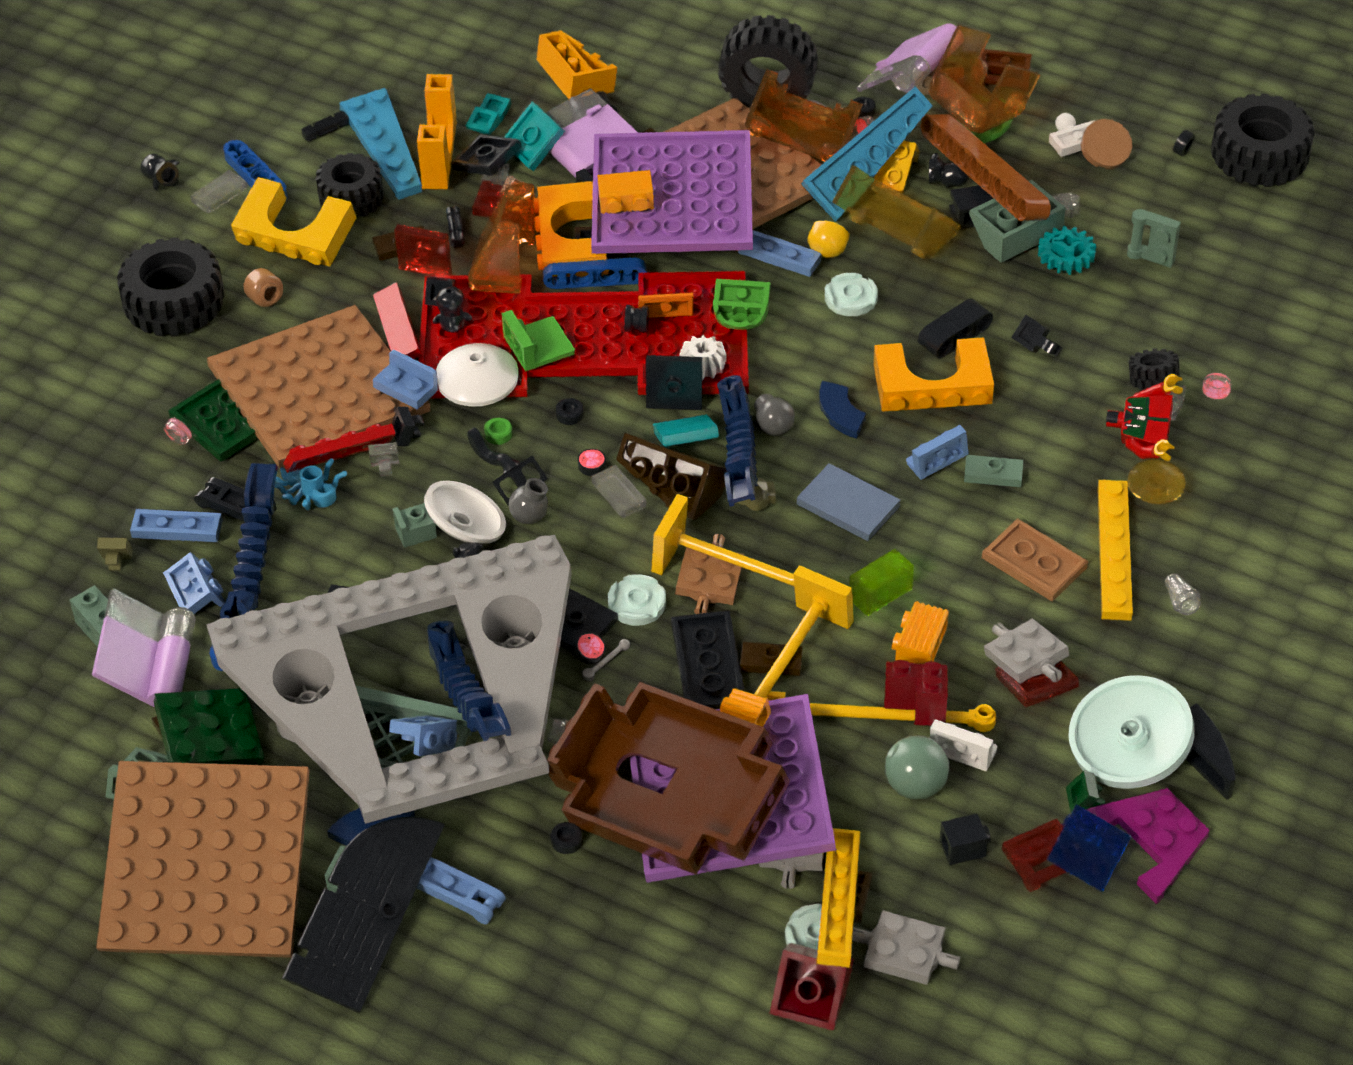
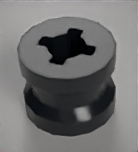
[624,305,649,333]

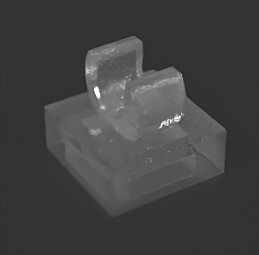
[368,442,399,477]

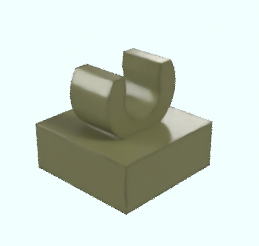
[97,538,133,571]

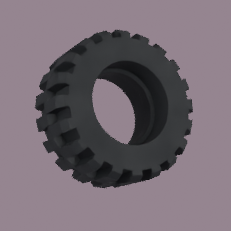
[718,15,818,113]
[1211,94,1315,187]
[117,238,225,337]

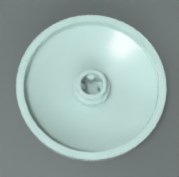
[1069,676,1195,788]

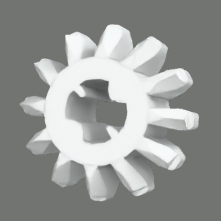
[679,334,727,381]

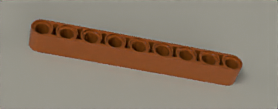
[921,114,1051,221]

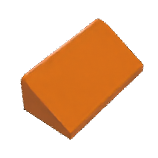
[638,293,693,318]

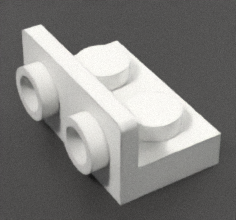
[930,719,997,772]

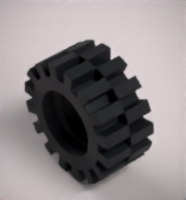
[1129,348,1180,390]

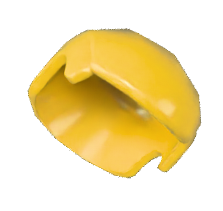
[807,221,850,258]

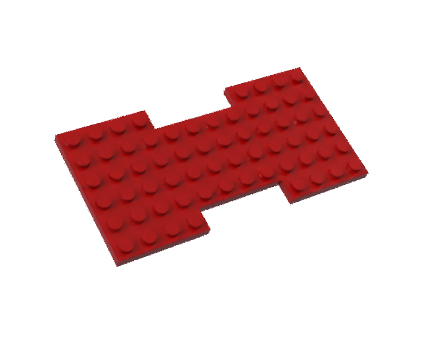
[418,271,749,398]

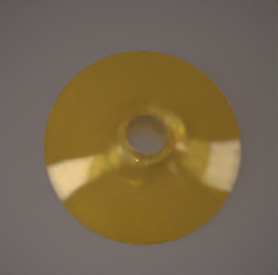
[1127,459,1186,504]

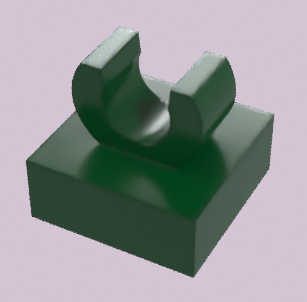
[1066,770,1105,814]

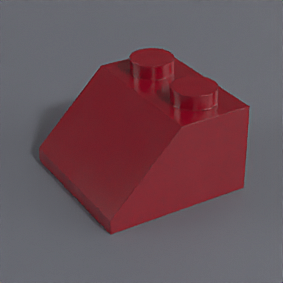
[769,943,854,1031]

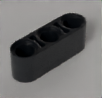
[917,298,993,359]

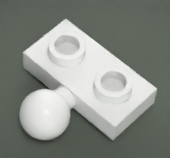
[1049,113,1095,157]

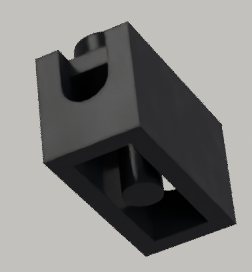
[949,185,994,230]

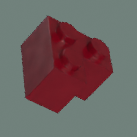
[884,660,948,726]

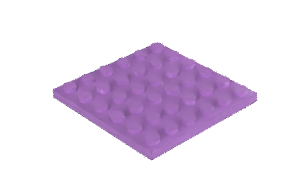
[591,130,753,254]
[630,694,836,883]

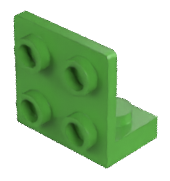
[502,310,575,372]

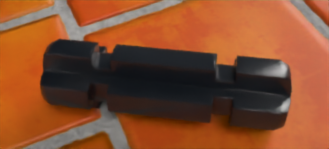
[301,111,349,141]
[446,206,465,248]

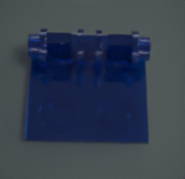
[1046,804,1132,892]

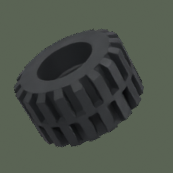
[316,153,384,219]

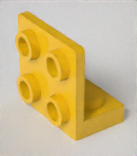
[867,141,920,193]

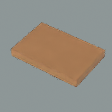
[982,518,1088,602]

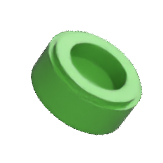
[484,418,513,445]

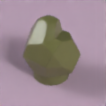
[737,477,776,511]

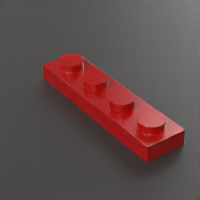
[283,423,396,473]

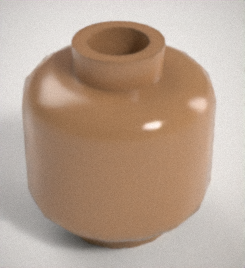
[243,268,283,307]

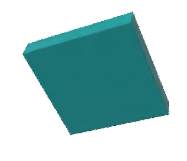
[504,101,565,171]
[653,414,719,447]

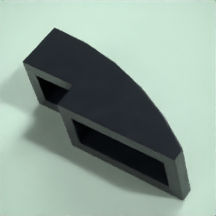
[1186,703,1236,800]

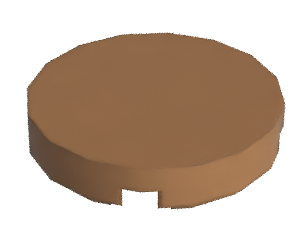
[1081,119,1132,170]

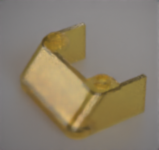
[832,165,961,259]

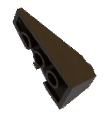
[616,433,727,520]

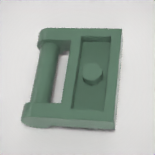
[1127,209,1181,268]

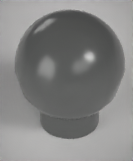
[754,394,795,436]
[509,478,548,524]

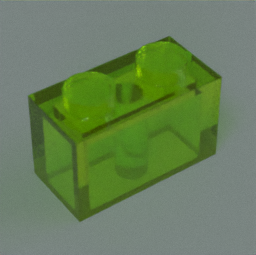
[849,548,914,617]

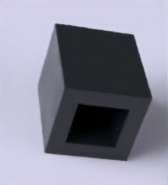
[939,813,991,865]

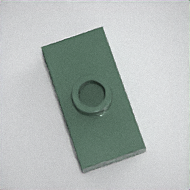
[964,455,1023,487]

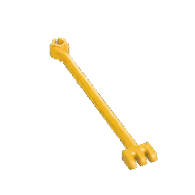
[766,691,996,732]

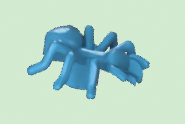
[275,458,347,510]

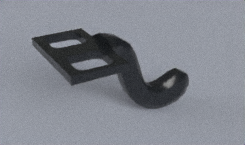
[467,427,548,506]

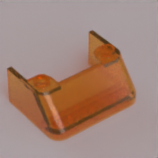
[929,24,1040,134]

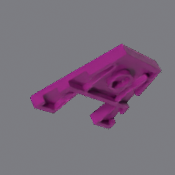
[1074,788,1210,904]

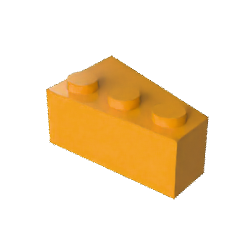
[537,30,618,99]

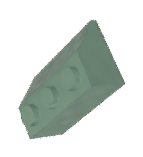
[969,180,1065,263]

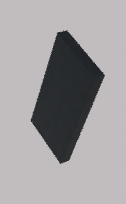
[671,610,745,710]

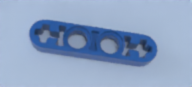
[223,140,288,202]
[543,258,647,289]

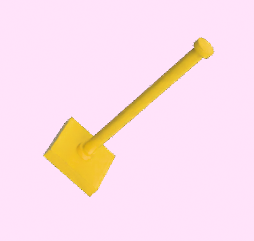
[651,494,794,586]
[754,565,854,698]

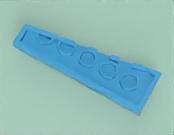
[801,86,933,222]
[339,88,422,200]

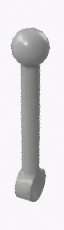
[583,639,631,681]

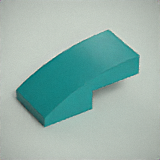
[466,93,511,135]

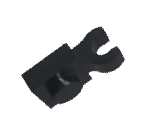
[1011,315,1063,357]

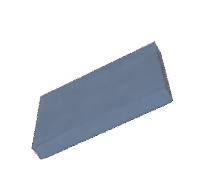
[797,463,900,541]

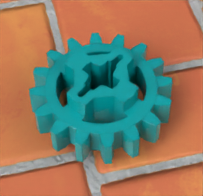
[1038,226,1096,275]

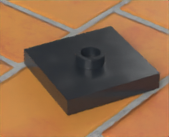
[451,134,522,176]
[646,355,703,410]
[560,588,618,653]

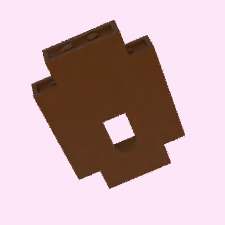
[547,682,790,875]

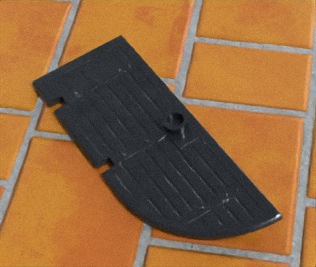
[282,817,445,1013]

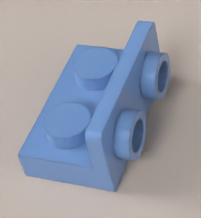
[373,349,438,410]
[906,425,969,480]
[163,552,225,618]
[389,715,457,756]

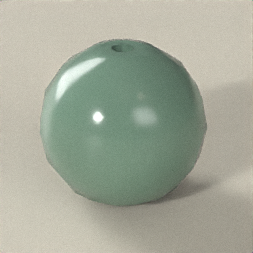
[885,735,949,800]

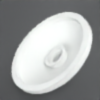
[436,343,519,407]
[424,481,506,544]

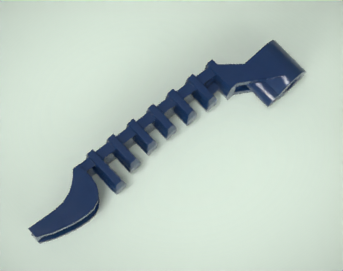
[717,375,758,507]
[220,463,278,619]
[427,621,511,741]

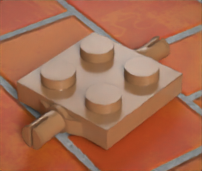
[675,534,745,614]

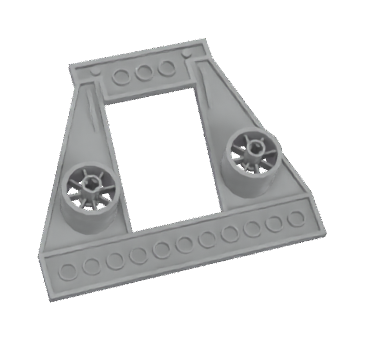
[206,535,572,824]

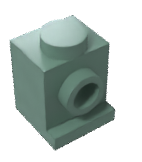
[392,503,437,548]

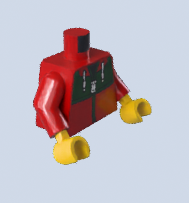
[1106,374,1183,461]

